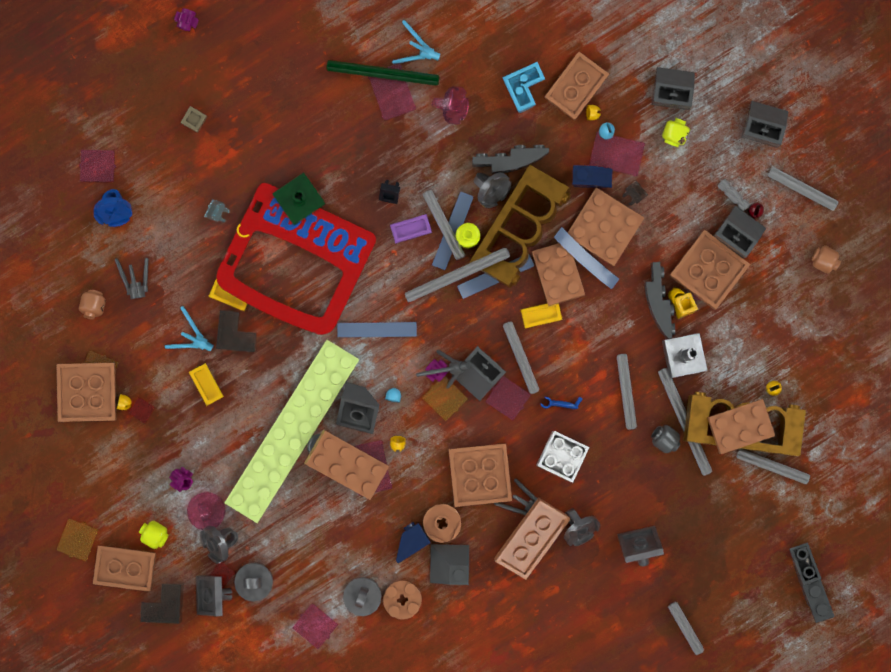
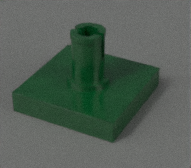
[272,173,326,226]

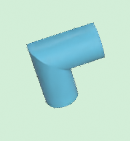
[503,62,545,113]

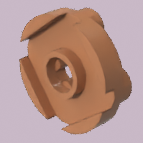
[423,504,461,543]
[383,580,422,619]

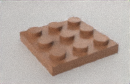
[568,188,644,267]
[669,230,750,310]
[57,363,117,422]
[449,443,512,507]

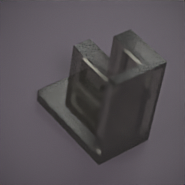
[216,310,257,353]
[140,583,184,624]

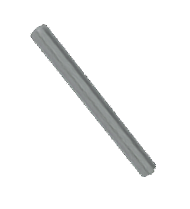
[405,248,510,302]
[658,368,712,475]

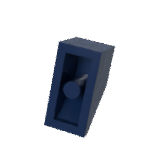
[573,165,613,188]
[396,522,431,563]

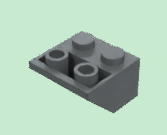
[651,67,695,110]
[741,101,788,148]
[713,206,766,259]
[451,346,506,401]

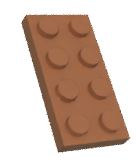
[304,429,389,500]
[494,497,570,580]

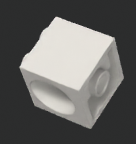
[536,431,589,483]

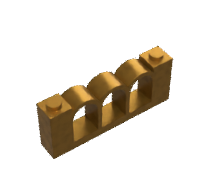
[470,165,571,288]
[683,392,806,456]

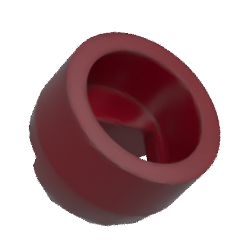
[748,203,764,218]

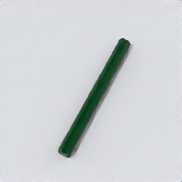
[326,60,440,86]

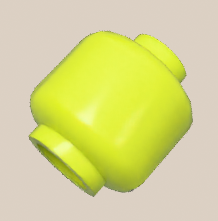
[662,118,690,147]
[456,223,480,249]
[139,521,169,549]

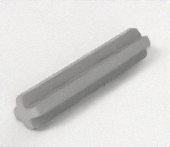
[668,602,704,655]

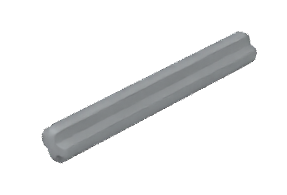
[768,167,838,211]
[423,190,465,260]
[503,321,539,394]
[617,354,637,430]
[736,449,810,484]

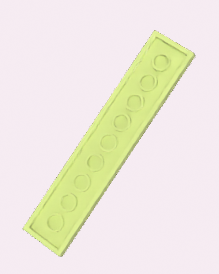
[225,340,359,524]

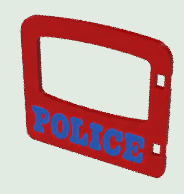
[216,183,376,335]

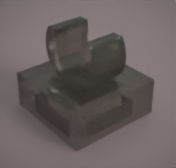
[622,181,648,206]

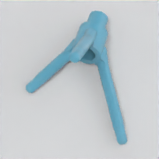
[392,20,440,64]
[165,306,214,351]

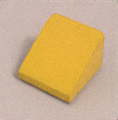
[673,292,698,319]

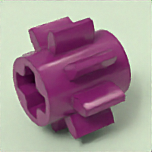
[174,8,199,32]
[425,359,448,382]
[169,467,193,492]

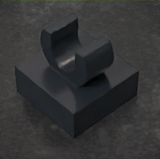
[379,180,400,204]

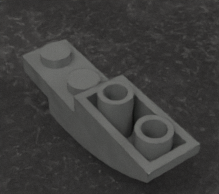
[472,145,549,174]
[644,262,675,339]
[789,543,835,624]

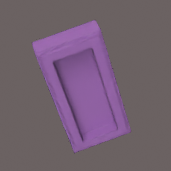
[390,214,432,244]

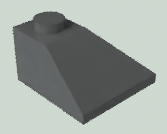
[336,382,380,434]
[430,544,469,585]

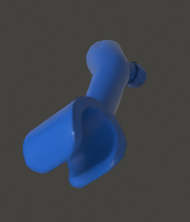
[540,397,583,409]

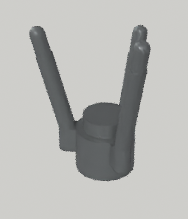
[115,258,149,299]
[494,479,538,515]

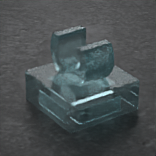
[204,199,230,222]

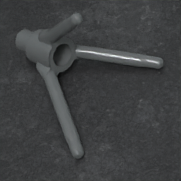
[416,350,470,389]

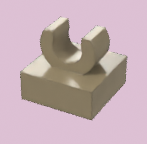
[181,106,207,133]

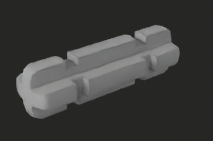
[718,179,750,211]

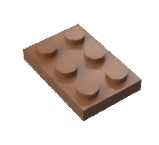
[544,52,609,120]
[532,243,585,307]
[707,399,775,454]
[93,545,156,592]

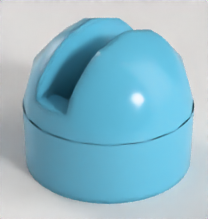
[599,122,615,139]
[385,388,401,402]

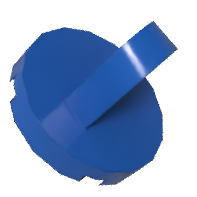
[93,189,132,227]

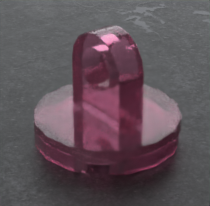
[432,86,469,125]
[187,492,226,530]

